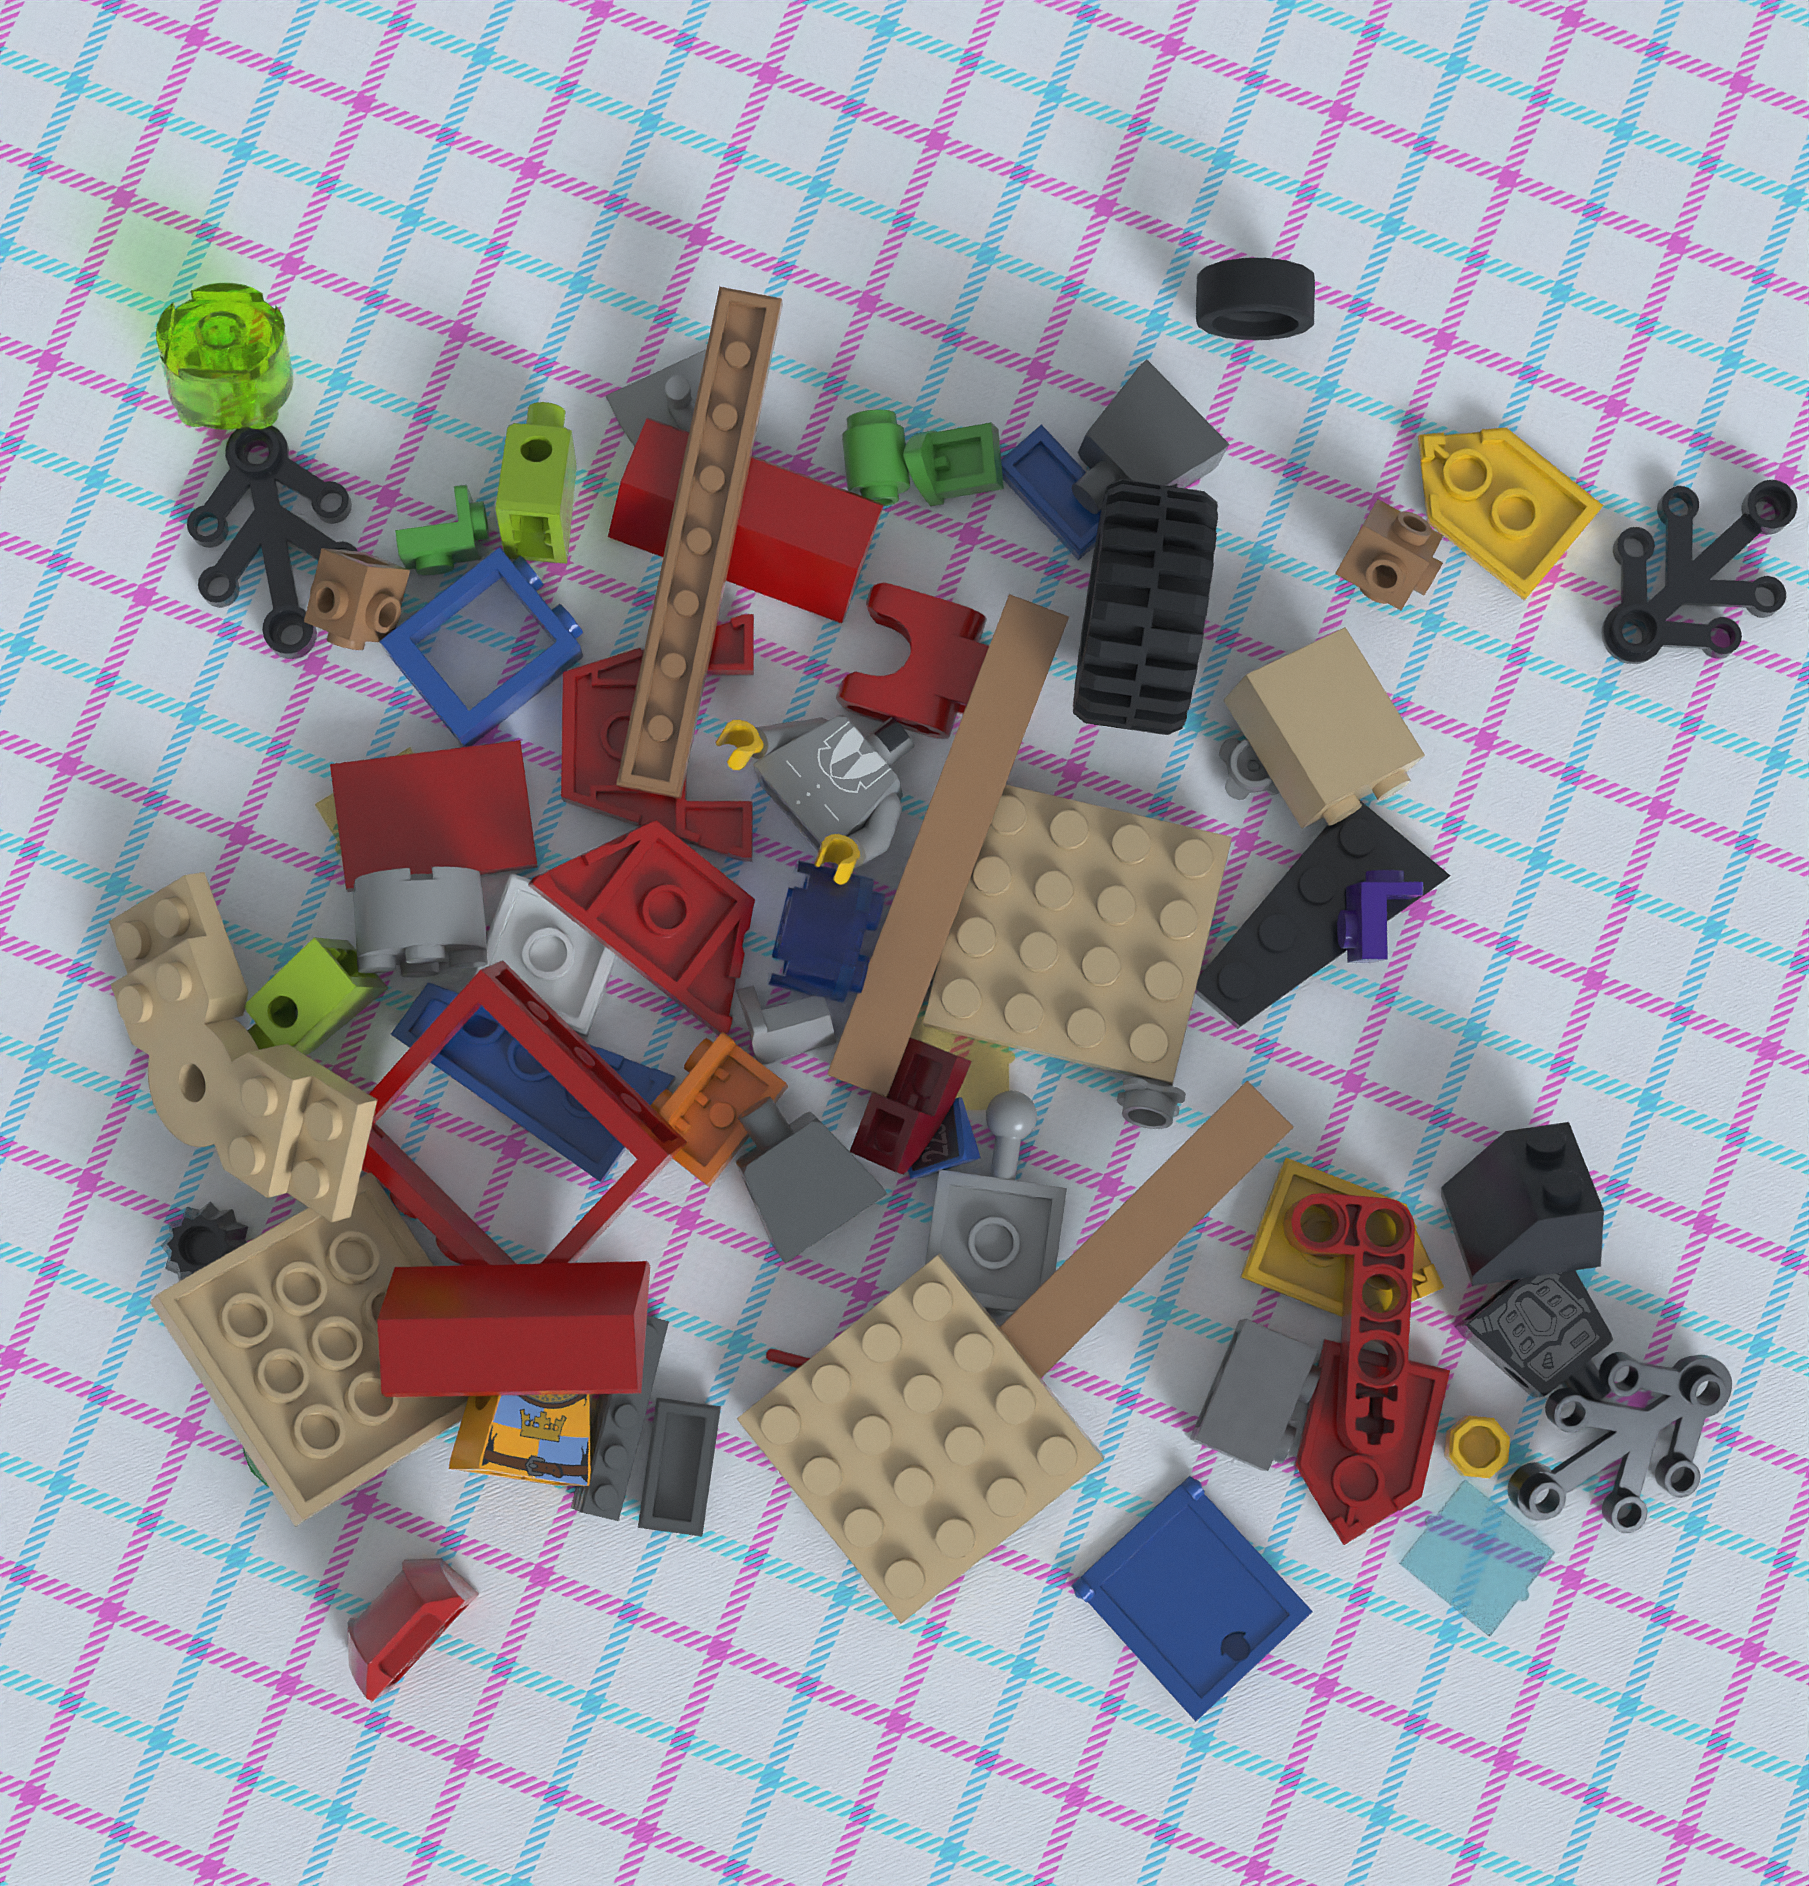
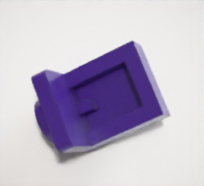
[1337,870,1423,963]

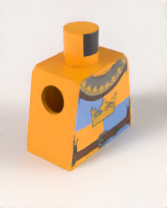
[449,1394,591,1486]

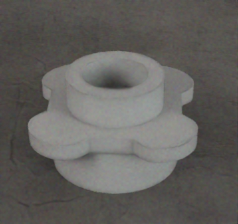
[1219,738,1280,800]
[1117,1077,1186,1129]

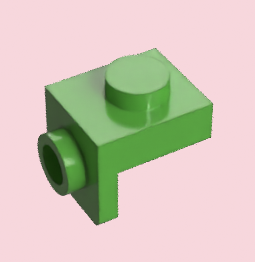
[395,484,489,576]

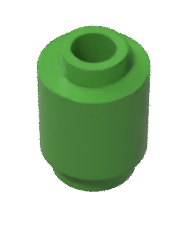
[842,410,910,506]

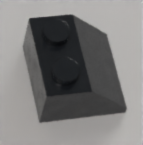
[1441,1122,1604,1286]

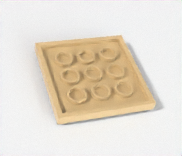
[923,785,1232,1086]
[150,1173,469,1527]
[737,1253,1105,1624]

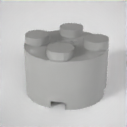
[353,867,488,977]

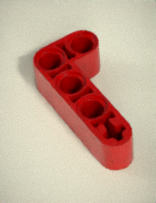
[1283,1193,1415,1455]

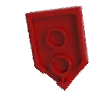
[1294,1339,1450,1545]

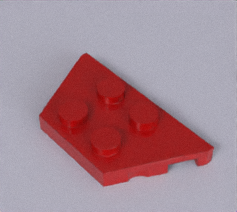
[528,820,755,1036]

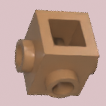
[1335,499,1444,611]
[304,548,410,650]

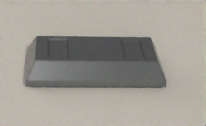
[638,1398,721,1537]

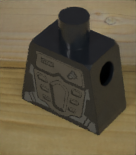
[1455,1271,1613,1400]

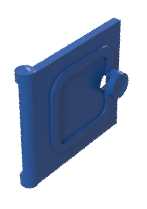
[1071,1476,1313,1722]

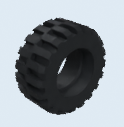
[1073,479,1218,735]

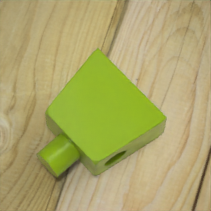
[495,402,576,564]
[244,937,388,1055]

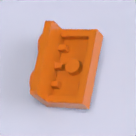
[651,1032,789,1188]

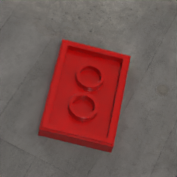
[330,740,538,892]

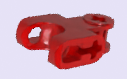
[835,582,989,739]

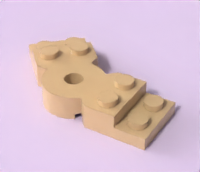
[109,872,377,1222]

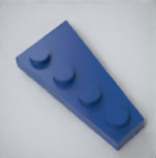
[391,982,676,1183]

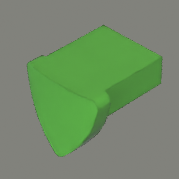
[903,422,1004,507]

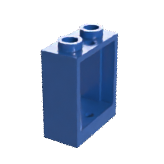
[379,547,584,747]

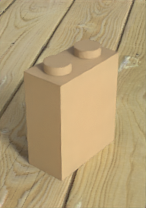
[1223,627,1425,828]

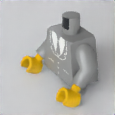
[715,715,915,885]

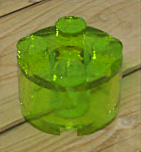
[156,283,294,430]

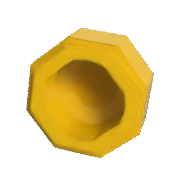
[1444,1416,1510,1478]

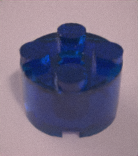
[767,860,885,1003]

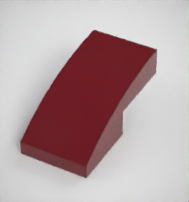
[849,1037,972,1175]

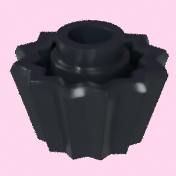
[161,1202,248,1281]

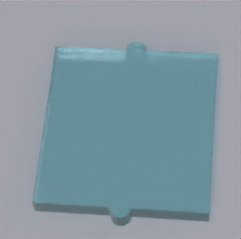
[1399,1480,1555,1637]

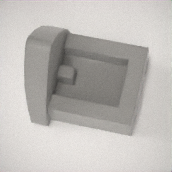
[736,985,836,1065]

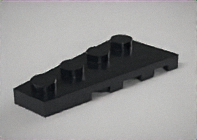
[1195,800,1451,1029]

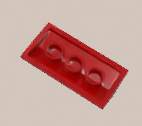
[608,418,884,624]
[377,1261,651,1397]

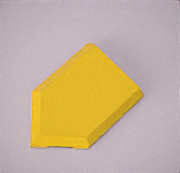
[1418,427,1604,601]
[1240,1157,1444,1317]

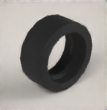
[1196,258,1315,340]

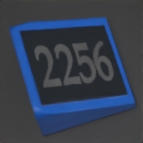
[907,1097,981,1179]

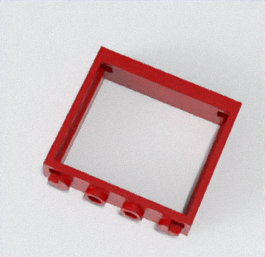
[361,960,687,1265]

